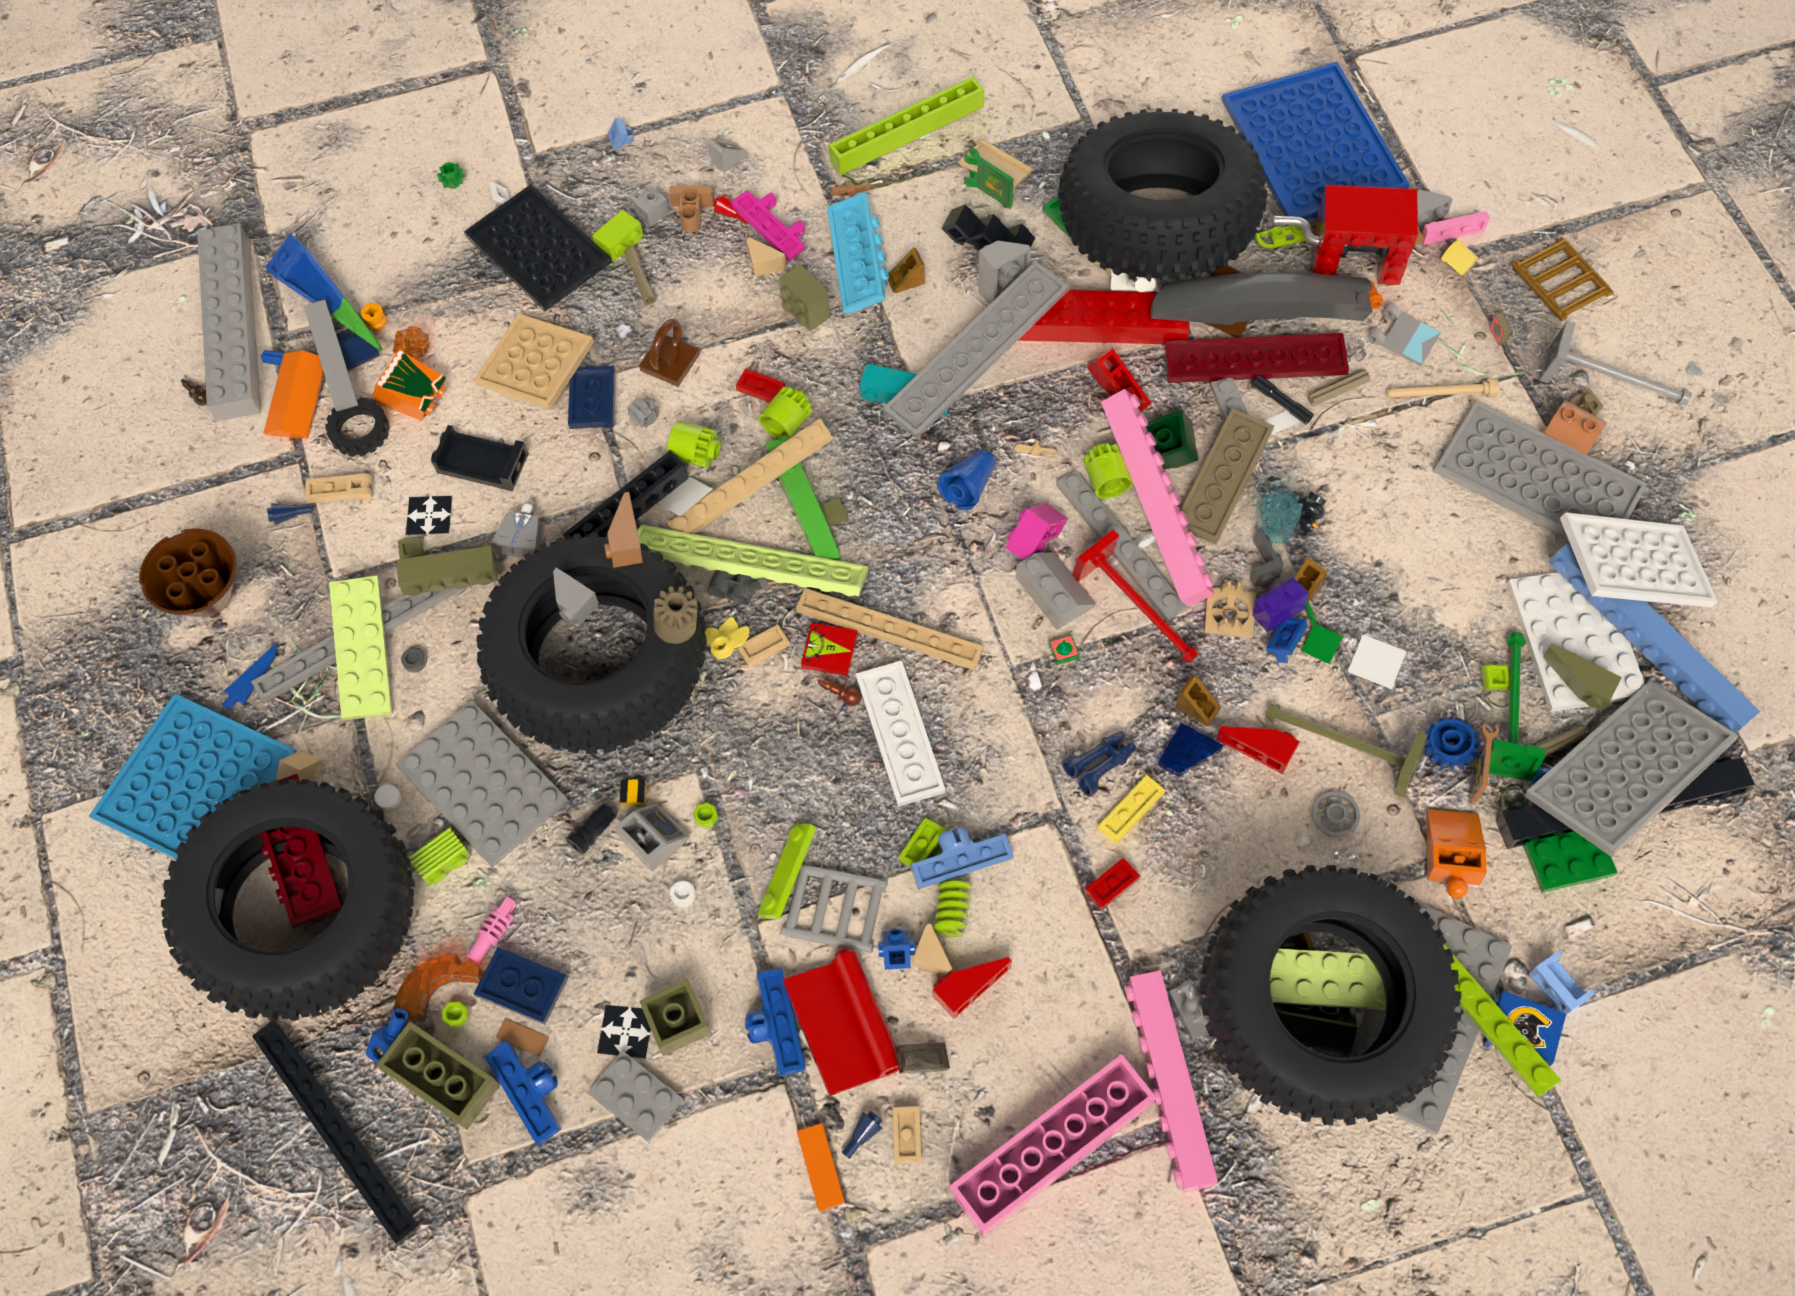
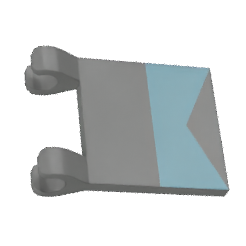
[1367,303,1441,366]

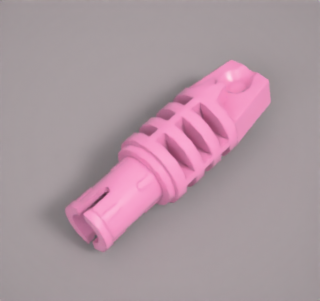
[466,897,516,965]

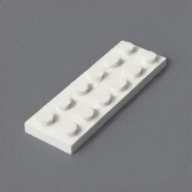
[856,661,945,807]

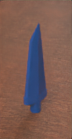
[222,642,277,710]

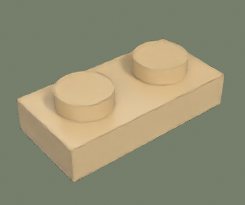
[892,1106,922,1164]

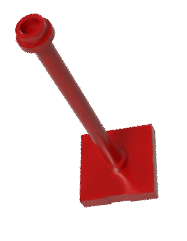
[1072,530,1199,663]

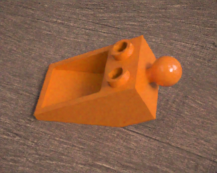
[1426,809,1487,899]

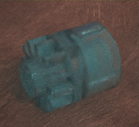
[1256,488,1303,544]

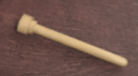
[1387,378,1499,398]

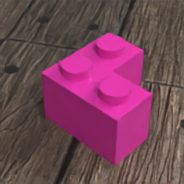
[1005,503,1069,560]

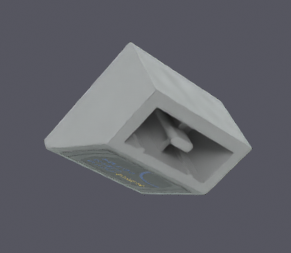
[614,803,690,871]

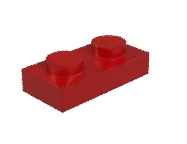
[735,368,786,403]
[1085,858,1140,910]

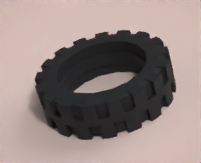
[325,397,390,457]

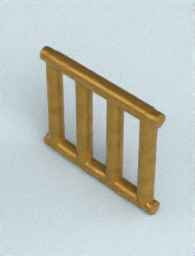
[1511,237,1614,321]

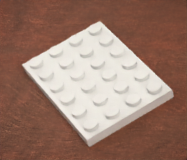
[1560,512,1718,608]
[1507,572,1648,712]

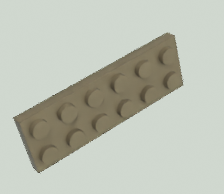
[1180,408,1274,545]

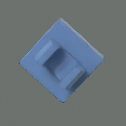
[608,118,634,149]

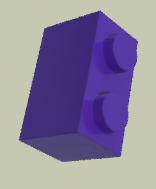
[1252,577,1309,633]

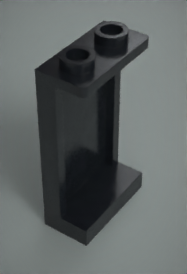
[431,425,529,491]

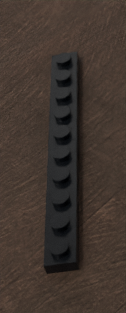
[252,1021,421,1246]

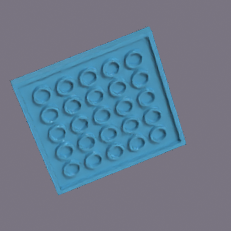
[89,693,297,860]

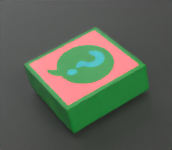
[1048,635,1080,665]

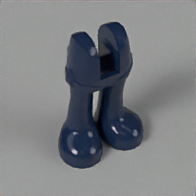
[1062,731,1136,797]

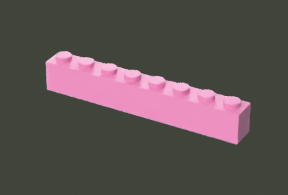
[1125,970,1218,1193]

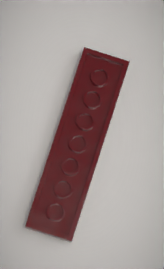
[1164,333,1349,383]

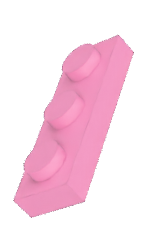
[1422,211,1490,245]

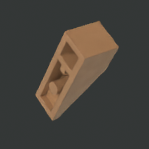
[604,492,643,568]

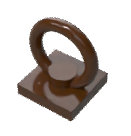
[639,319,700,387]

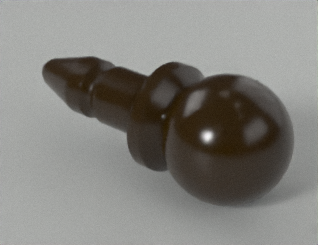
[181,379,207,406]

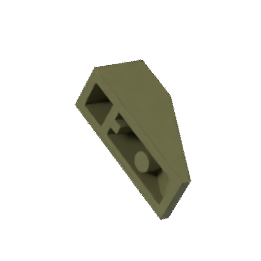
[1543,643,1622,711]

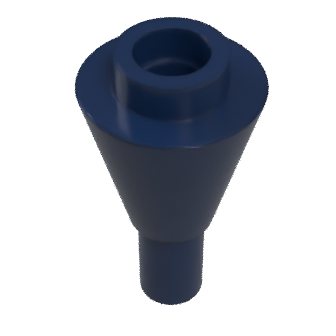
[267,503,312,525]
[842,1111,883,1159]

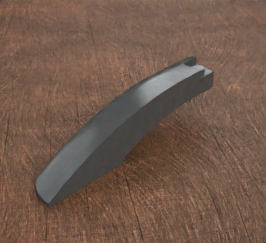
[1150,272,1373,325]

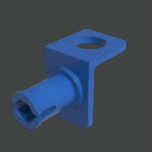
[366,1008,409,1064]

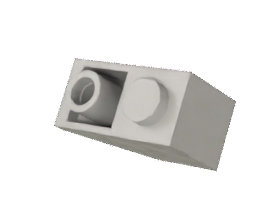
[1417,190,1453,227]

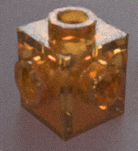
[393,326,429,359]

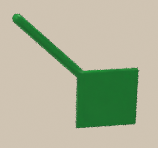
[1300,584,1343,664]

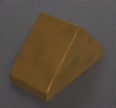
[888,247,925,293]
[1294,557,1328,602]
[1176,675,1221,726]

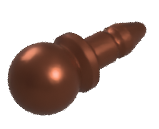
[818,679,861,706]

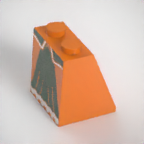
[371,350,447,421]

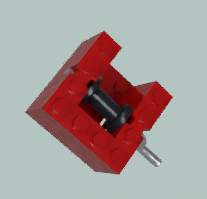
[1273,185,1418,286]

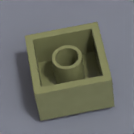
[779,264,830,332]
[639,979,712,1056]

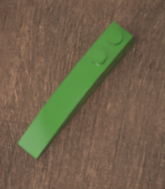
[765,435,841,560]

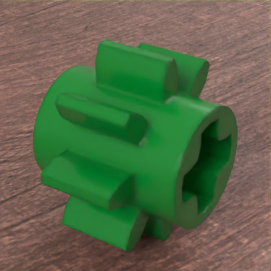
[437,162,465,189]

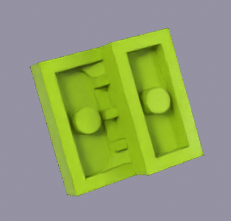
[898,818,948,886]

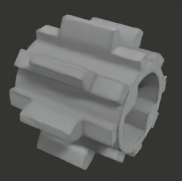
[628,398,657,428]

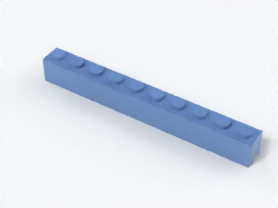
[1549,542,1760,733]

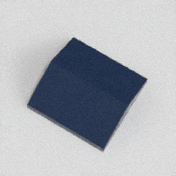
[336,329,381,371]

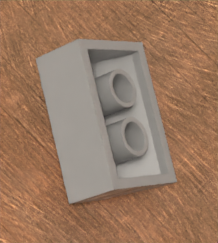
[978,241,1031,305]
[1016,553,1096,630]

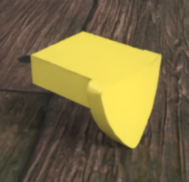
[1441,239,1478,276]

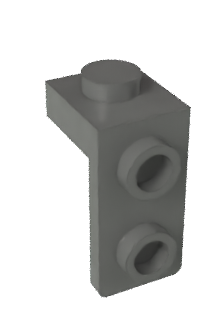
[1250,529,1284,587]

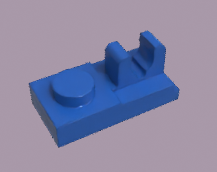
[1266,618,1308,663]

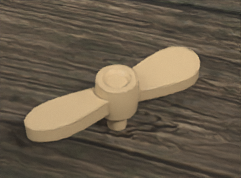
[1014,440,1057,456]

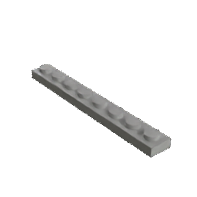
[1057,470,1187,622]

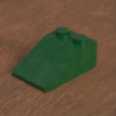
[1146,409,1198,469]

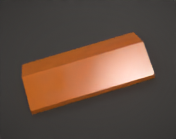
[263,350,324,439]

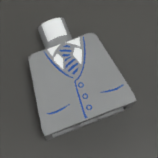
[492,504,543,558]

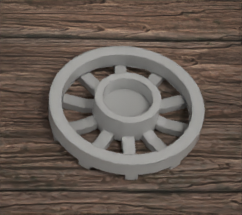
[1311,791,1360,837]

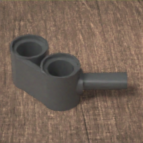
[708,570,768,605]

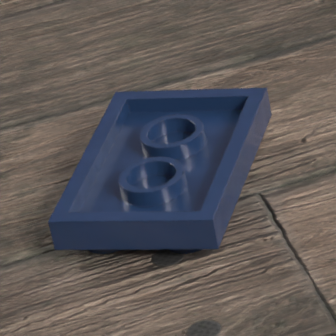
[568,366,616,429]
[474,947,568,1025]

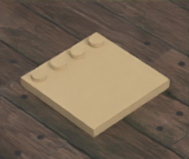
[474,313,594,410]

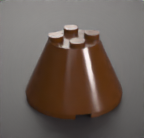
[139,528,237,618]

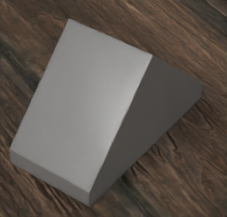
[708,138,749,173]

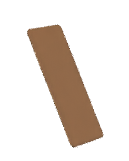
[496,1019,549,1056]

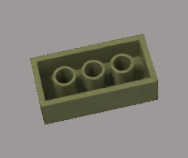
[376,1021,500,1130]

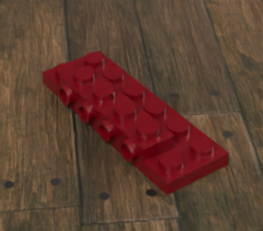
[249,774,343,928]

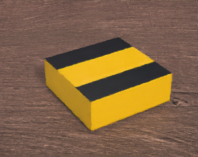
[619,779,647,806]

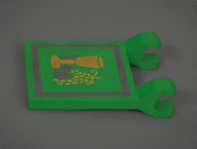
[964,148,1014,209]

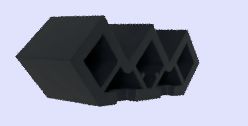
[941,204,1035,251]

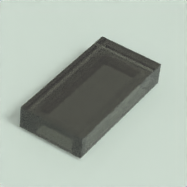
[895,1042,950,1074]

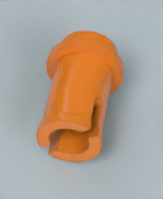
[1369,281,1383,310]

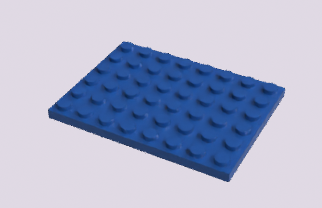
[1222,62,1409,220]

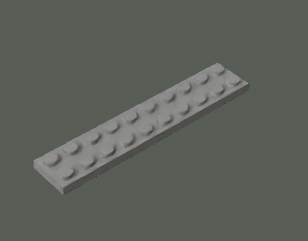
[883,261,1069,439]

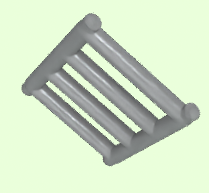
[780,865,888,953]

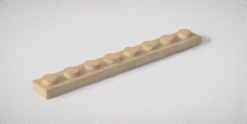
[667,418,834,534]
[796,588,983,670]

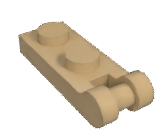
[305,474,372,503]

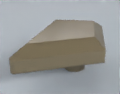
[1569,388,1603,416]

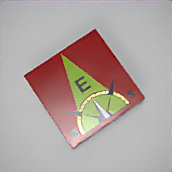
[801,623,858,676]

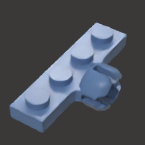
[910,827,1014,890]

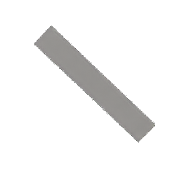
[304,300,358,411]

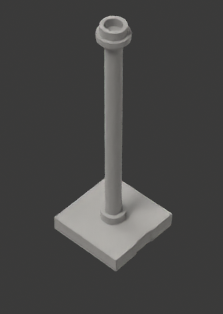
[1539,321,1692,405]

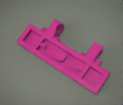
[731,190,805,262]

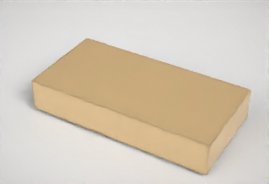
[737,624,790,668]

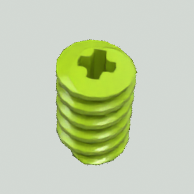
[934,880,972,937]

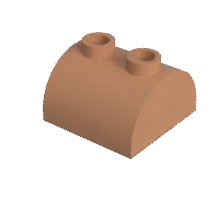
[1544,400,1608,455]

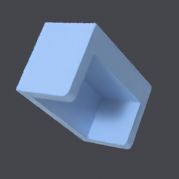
[1528,951,1595,1016]

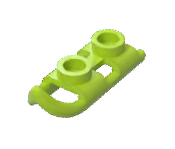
[1255,225,1307,249]

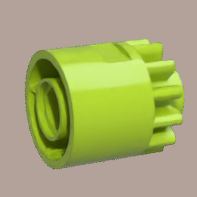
[758,387,813,439]
[667,421,721,468]
[1083,443,1133,499]

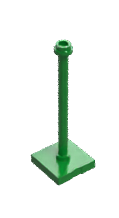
[1489,632,1545,781]

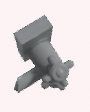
[1168,980,1210,1041]

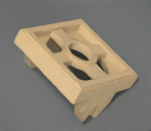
[1204,581,1256,638]

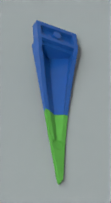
[265,233,383,350]

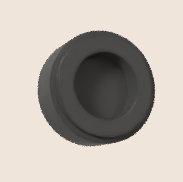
[401,648,427,673]

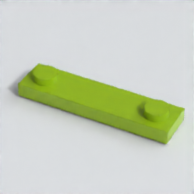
[757,824,816,919]

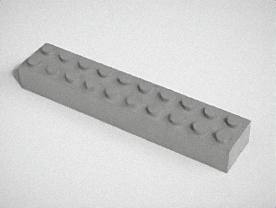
[197,223,261,421]

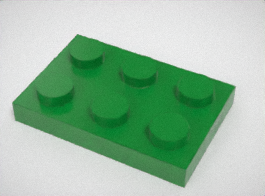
[1523,831,1618,893]

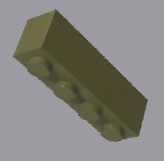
[397,546,498,596]

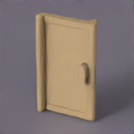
[959,138,1032,190]

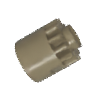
[653,586,697,644]

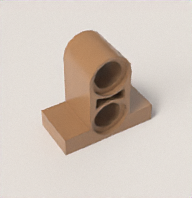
[669,186,714,233]

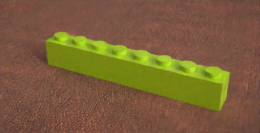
[829,76,984,176]

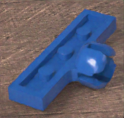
[745,968,806,1077]
[484,1041,562,1146]

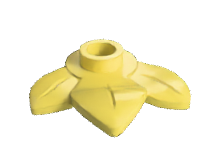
[705,617,750,659]

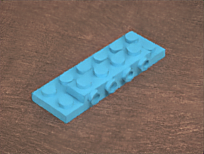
[827,192,889,315]

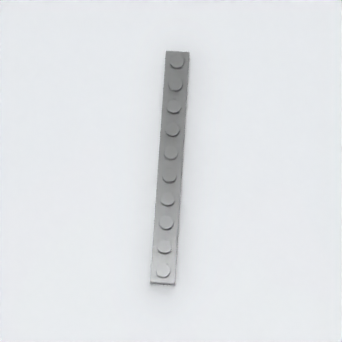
[251,586,468,704]

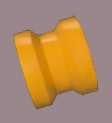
[361,303,387,331]

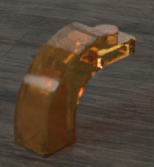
[393,954,484,1021]

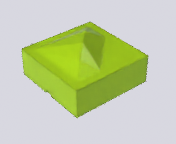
[1481,665,1510,691]

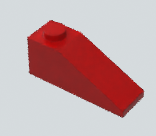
[1086,348,1152,412]
[1216,726,1300,774]
[932,957,1012,1019]

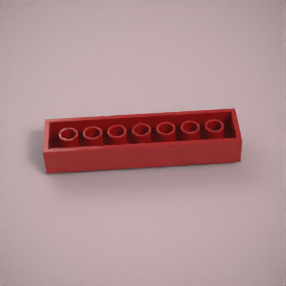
[1018,290,1190,344]

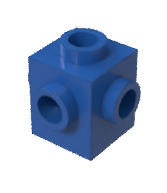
[878,929,915,970]

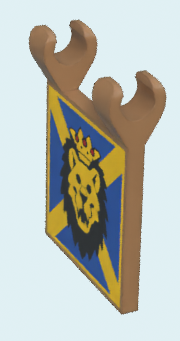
[1470,723,1499,805]

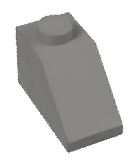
[553,568,599,625]

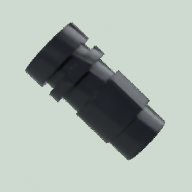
[565,804,616,855]

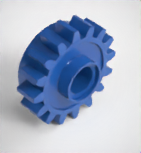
[1424,717,1480,771]

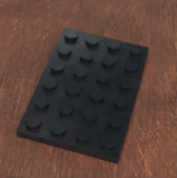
[464,184,612,312]

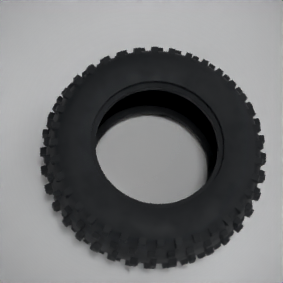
[1058,108,1267,282]
[476,533,707,754]
[161,779,415,1021]
[1199,865,1461,1126]

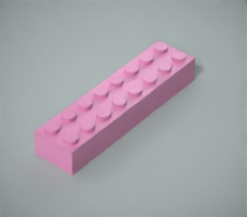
[949,1054,1156,1237]

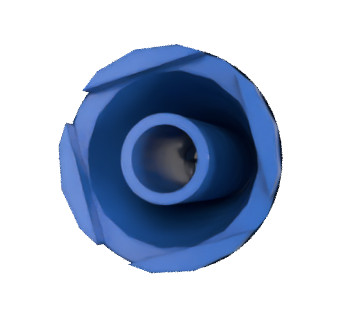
[937,450,996,510]

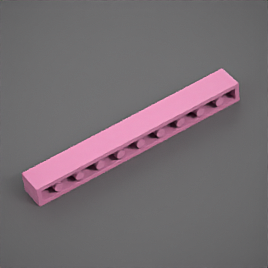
[1101,389,1214,607]

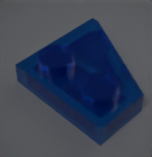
[1157,723,1224,777]

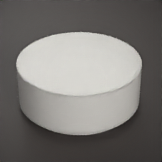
[374,784,401,811]
[670,880,696,907]

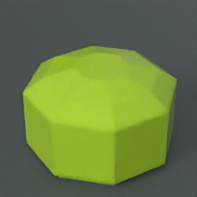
[693,802,719,829]
[442,1001,469,1028]

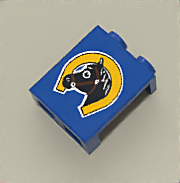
[1482,991,1566,1066]

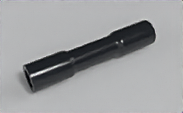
[1252,375,1314,425]

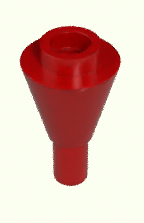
[713,194,748,225]

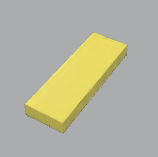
[1097,775,1166,845]

